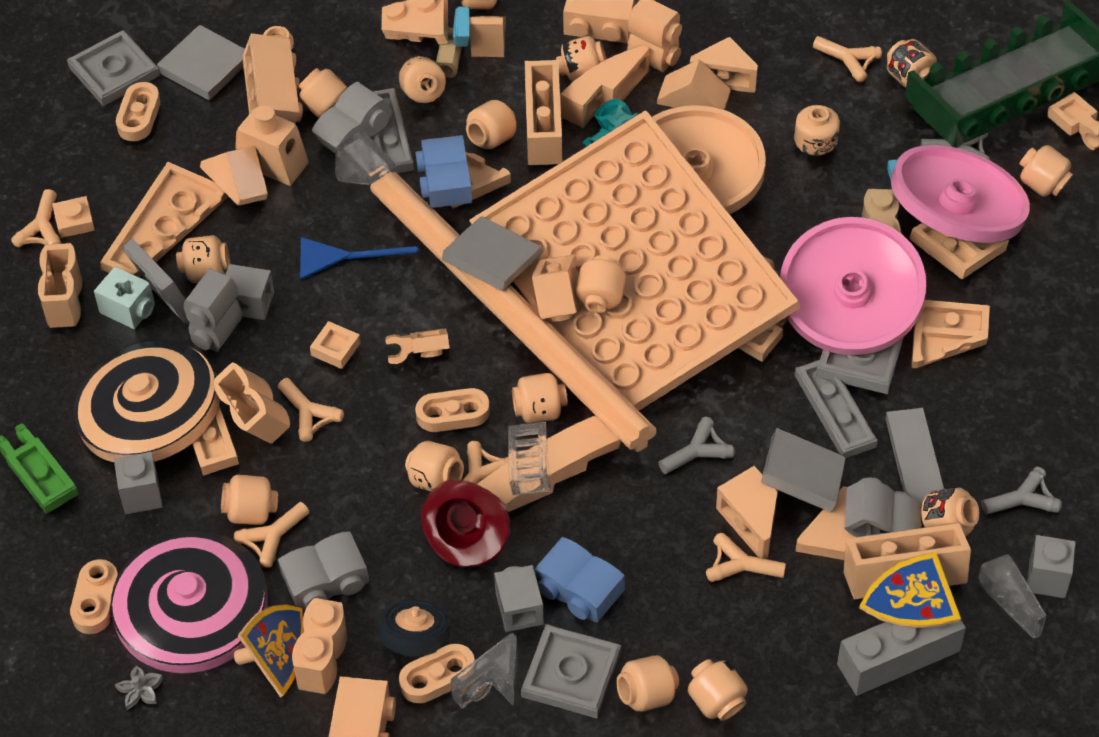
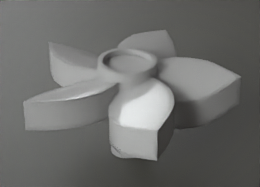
[115,665,163,710]

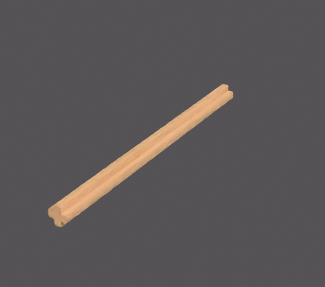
[370,169,656,452]

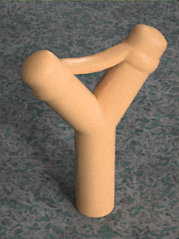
[813,36,882,82]
[11,189,61,248]
[278,378,344,442]
[463,441,512,484]
[234,502,309,568]
[706,533,786,582]

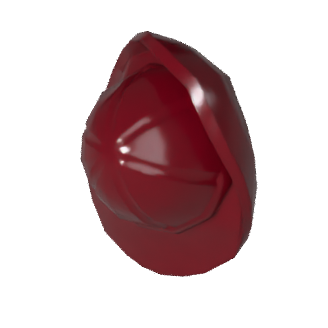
[421,480,511,567]

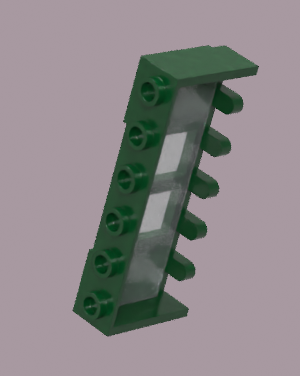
[905,1,1099,147]

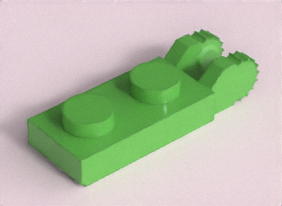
[0,423,79,514]

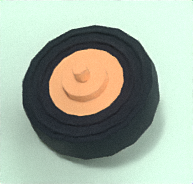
[379,600,450,656]

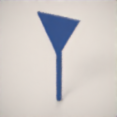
[300,237,420,281]

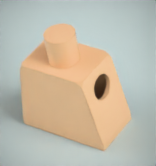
[236,105,309,186]

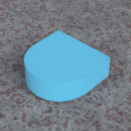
[453,7,469,47]

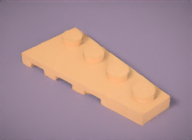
[100,162,229,277]

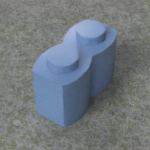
[416,135,472,208]
[534,537,625,623]

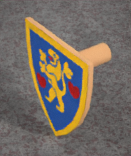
[859,552,961,628]
[234,604,304,697]

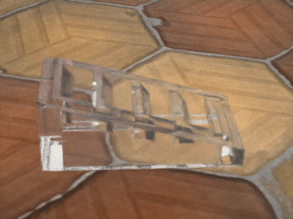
[508,422,551,495]
[978,554,1046,639]

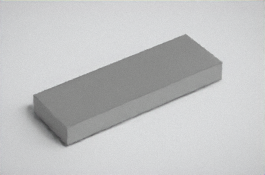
[371,88,414,173]
[795,360,878,458]
[885,408,944,504]

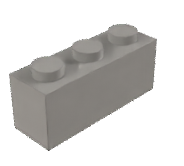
[837,621,966,696]

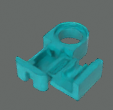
[582,99,639,148]

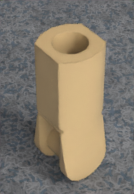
[436,27,462,78]

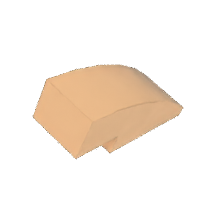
[560,45,650,128]

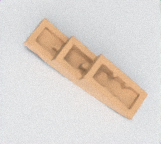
[477,415,621,512]

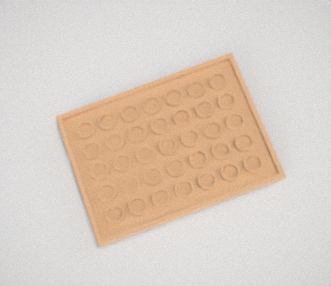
[469,110,800,411]

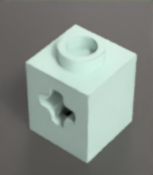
[94,267,155,329]

